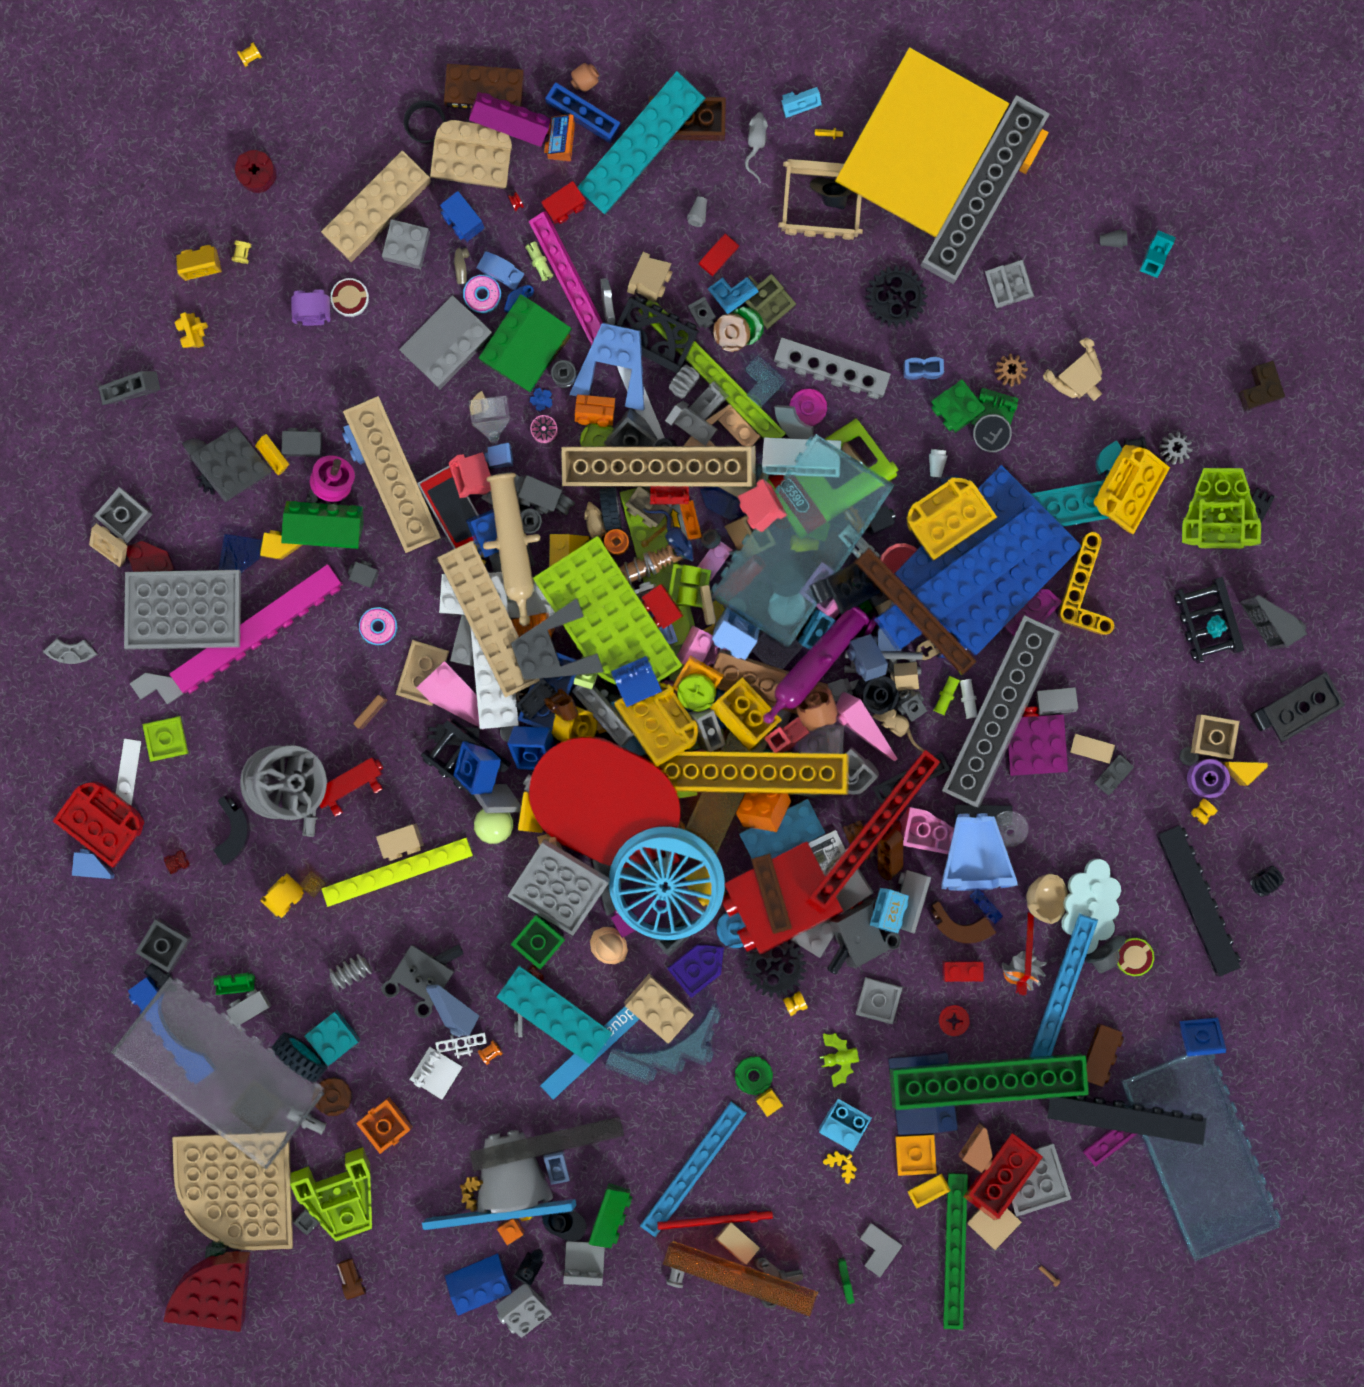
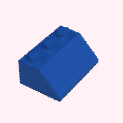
[445,1253,513,1316]

